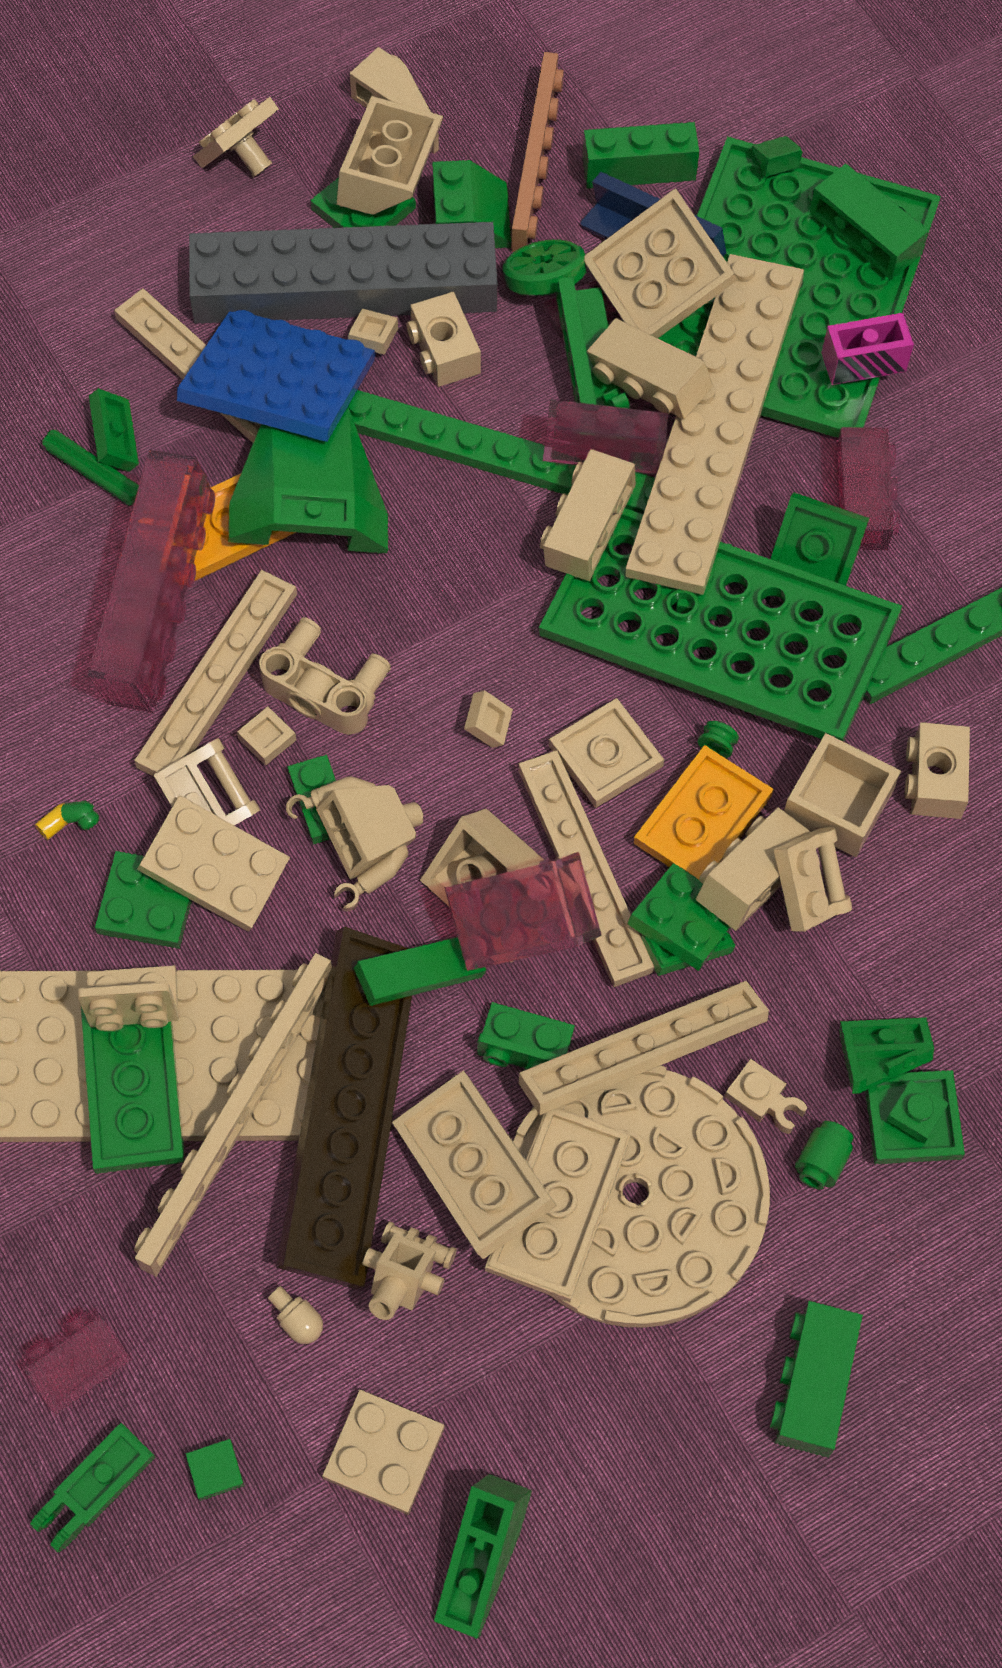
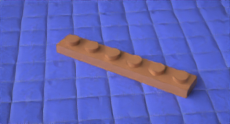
[512,52,564,252]

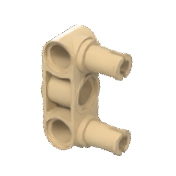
[259,617,391,735]

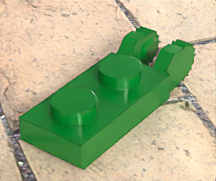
[30,1423,156,1553]

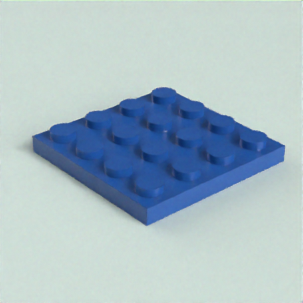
[177,310,375,442]

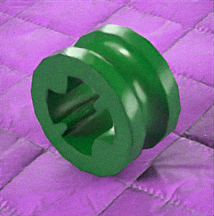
[697,721,739,758]

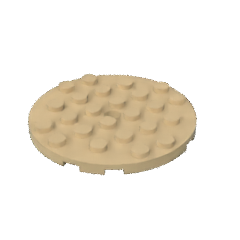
[513,1066,770,1328]

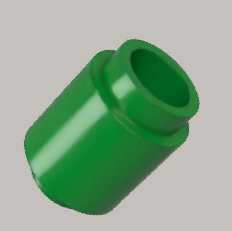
[795,1121,854,1190]

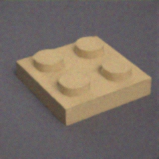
[549,698,664,808]
[322,1390,445,1515]

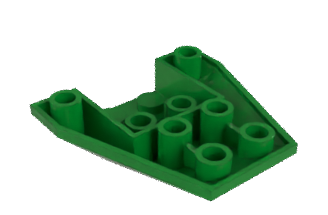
[228,407,388,553]

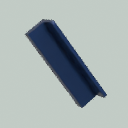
[581,172,726,257]

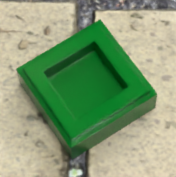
[185,1439,245,1501]

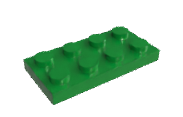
[81,1007,185,1174]

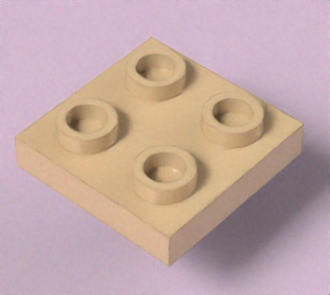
[193,97,279,177]

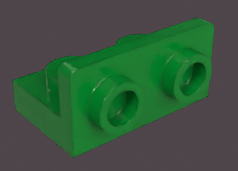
[477,1002,575,1070]

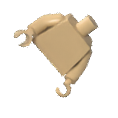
[286,776,423,911]

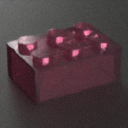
[444,852,602,971]

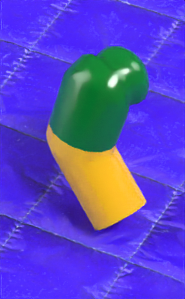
[35,800,100,840]

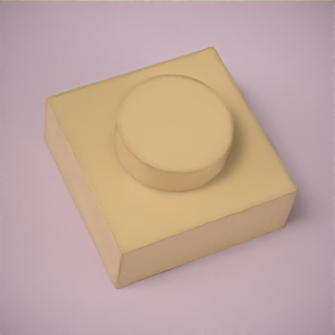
[348,309,398,355]
[464,690,513,748]
[237,707,296,766]

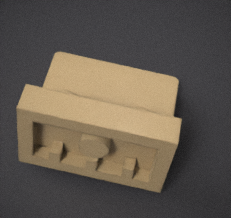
[78,965,179,1031]

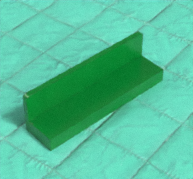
[556,277,621,437]

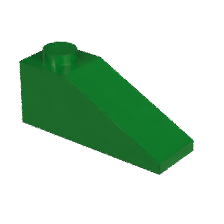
[434,1474,532,1639]

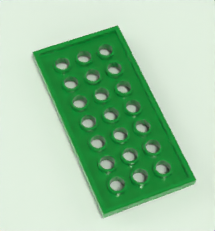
[539,508,902,742]

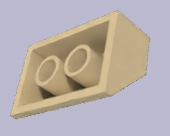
[337,96,443,215]
[420,809,578,962]

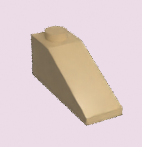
[350,47,439,154]

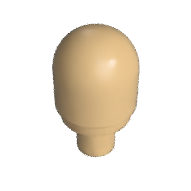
[268,1286,323,1344]

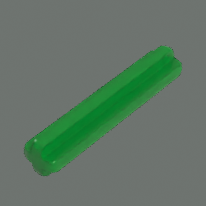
[42,429,142,505]

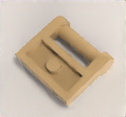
[153,738,260,825]
[774,827,853,931]

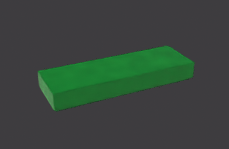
[354,934,487,1006]

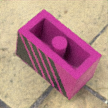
[822,313,914,385]

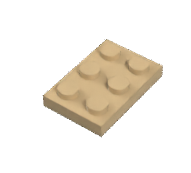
[137,795,290,932]

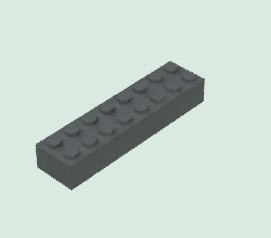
[189,222,497,324]

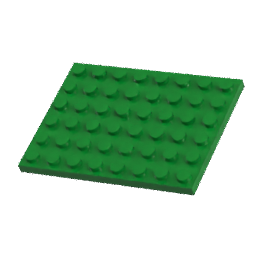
[658,136,941,444]

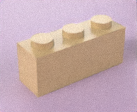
[587,318,713,419]
[540,449,636,581]
[696,807,811,931]

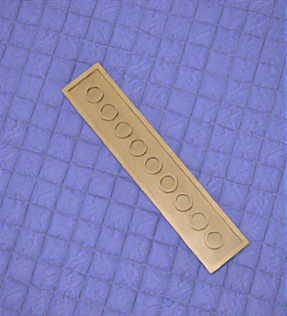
[626,254,804,595]

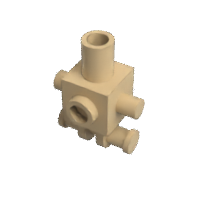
[363,1221,457,1320]

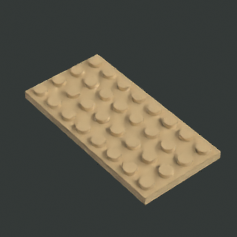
[0,970,326,1142]

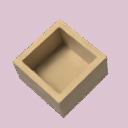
[784,733,901,858]

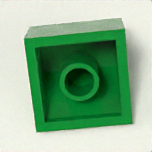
[432,160,511,248]

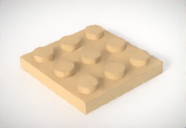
[585,188,739,338]

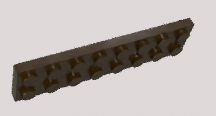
[276,926,412,1289]

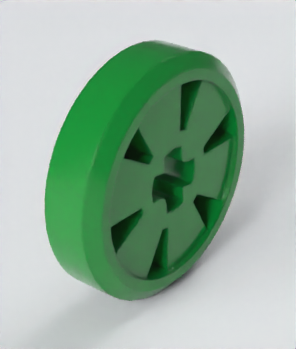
[503,240,587,296]

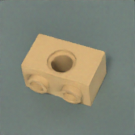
[406,291,481,387]
[905,722,970,819]

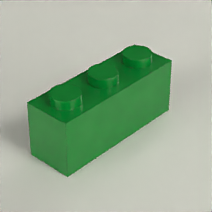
[582,122,700,189]
[810,163,929,280]
[770,1301,863,1458]

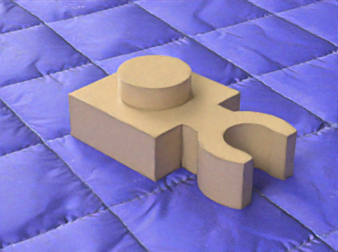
[724,1059,807,1134]

